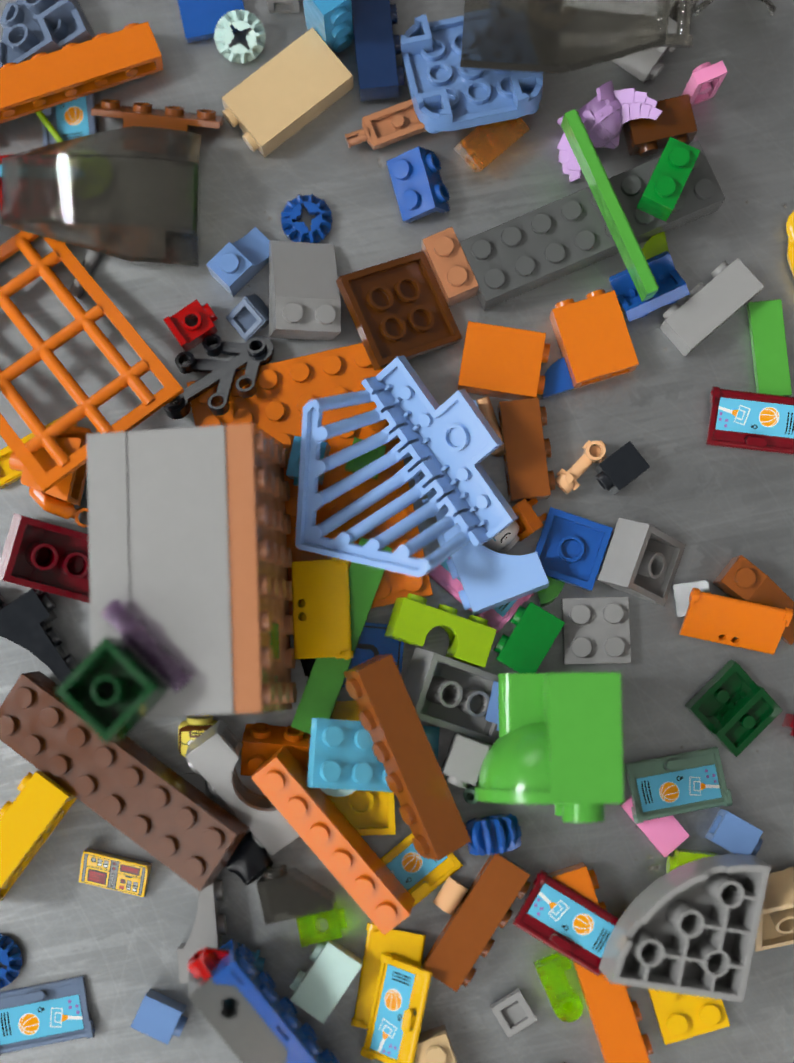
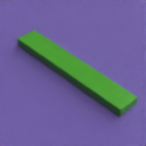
[561,109,659,302]
[291,537,393,734]

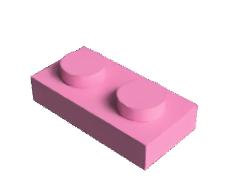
[681,60,728,106]

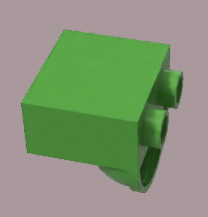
[475,672,624,823]

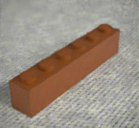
[343,654,471,861]

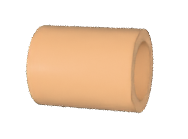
[433,876,469,915]

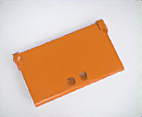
[679,588,793,655]

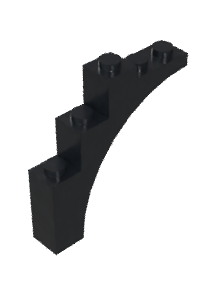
[0,588,79,683]

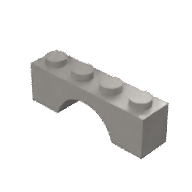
[185,720,299,856]

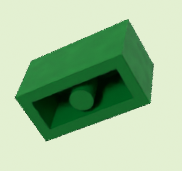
[636,137,701,222]
[493,602,565,674]

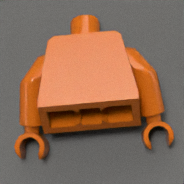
[9,426,99,528]

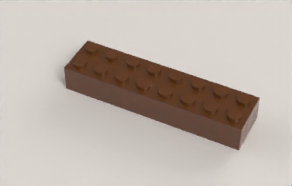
[0,671,249,892]

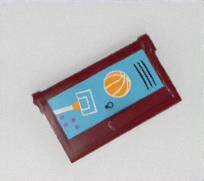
[706,386,794,455]
[512,870,619,976]

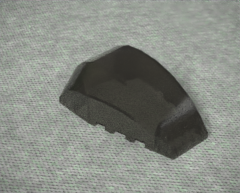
[2,126,202,267]

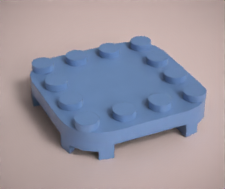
[401,1,543,134]

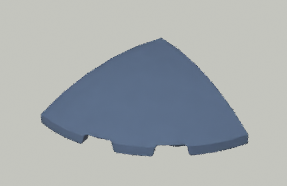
[0,0,95,68]

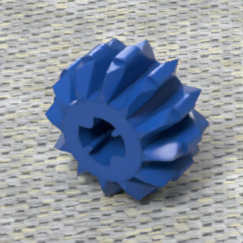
[465,814,522,856]

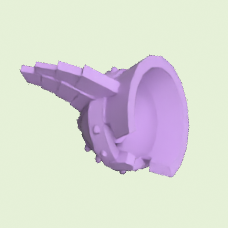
[557,80,663,182]

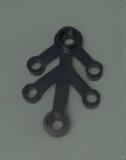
[163,334,274,420]

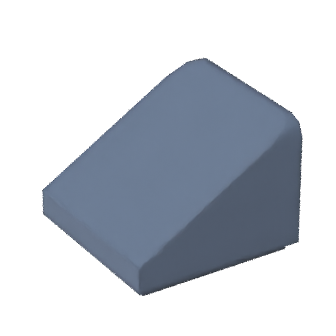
[225,294,269,342]

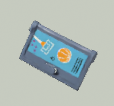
[41,93,101,154]
[0,976,95,1056]

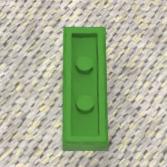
[747,299,792,397]

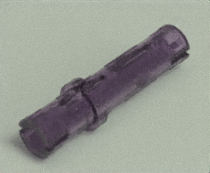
[101,599,193,692]

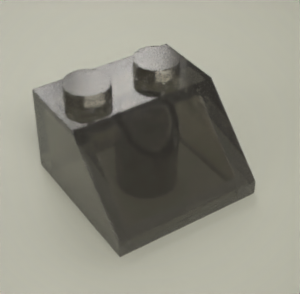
[256,864,336,925]

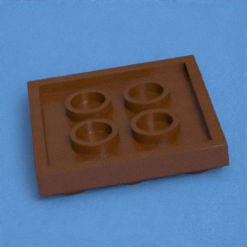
[336,251,462,371]

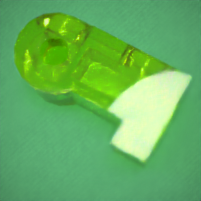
[533,952,583,1022]

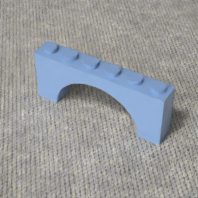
[399,400,549,616]

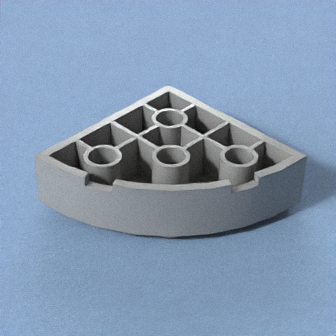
[599,854,771,1003]

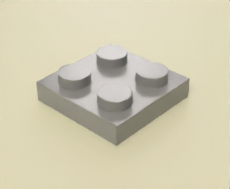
[561,597,631,665]

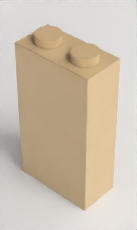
[222,27,354,158]

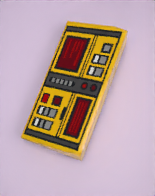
[79,848,152,897]

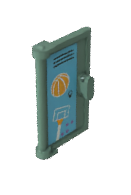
[625,747,733,824]

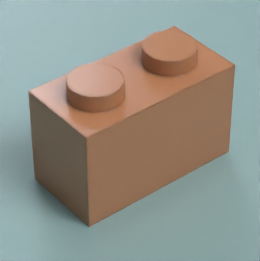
[421,227,479,307]

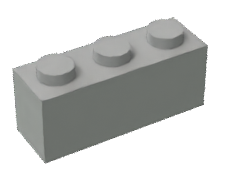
[659,258,764,356]

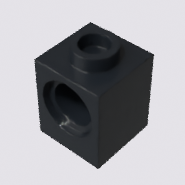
[595,441,650,495]

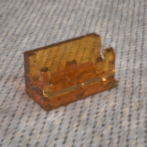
[453,117,530,172]

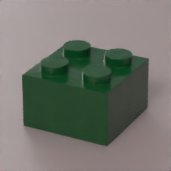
[55,637,169,743]

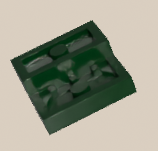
[685,660,783,757]

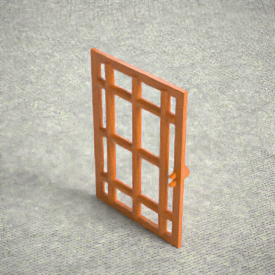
[0,217,184,493]

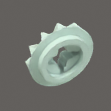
[214,10,266,63]

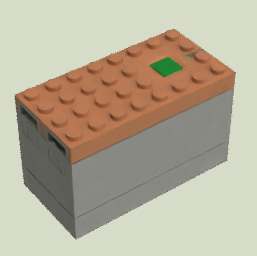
[86,423,297,717]

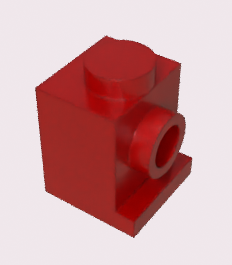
[163,299,218,351]

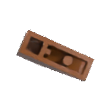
[713,555,794,645]

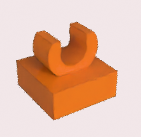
[511,498,547,542]

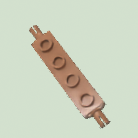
[345,99,426,150]

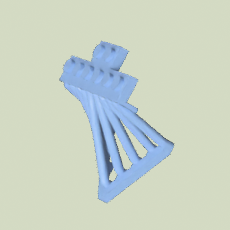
[295,355,518,577]

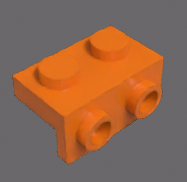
[241,723,311,776]

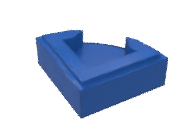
[541,357,574,399]

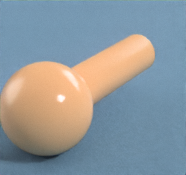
[477,396,505,457]

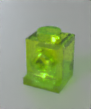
[295,900,348,947]

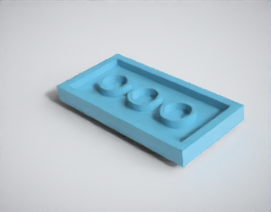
[307,718,440,792]

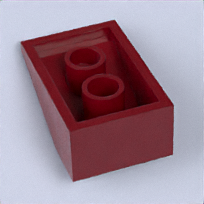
[0,513,90,603]

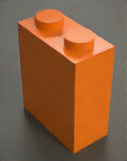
[549,289,639,389]
[457,321,550,400]

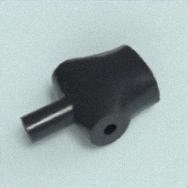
[225,831,274,885]

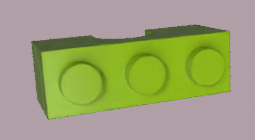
[384,593,497,668]

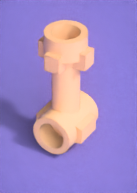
[555,440,606,494]

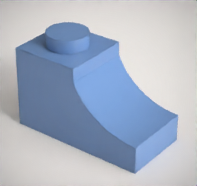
[206,227,270,297]

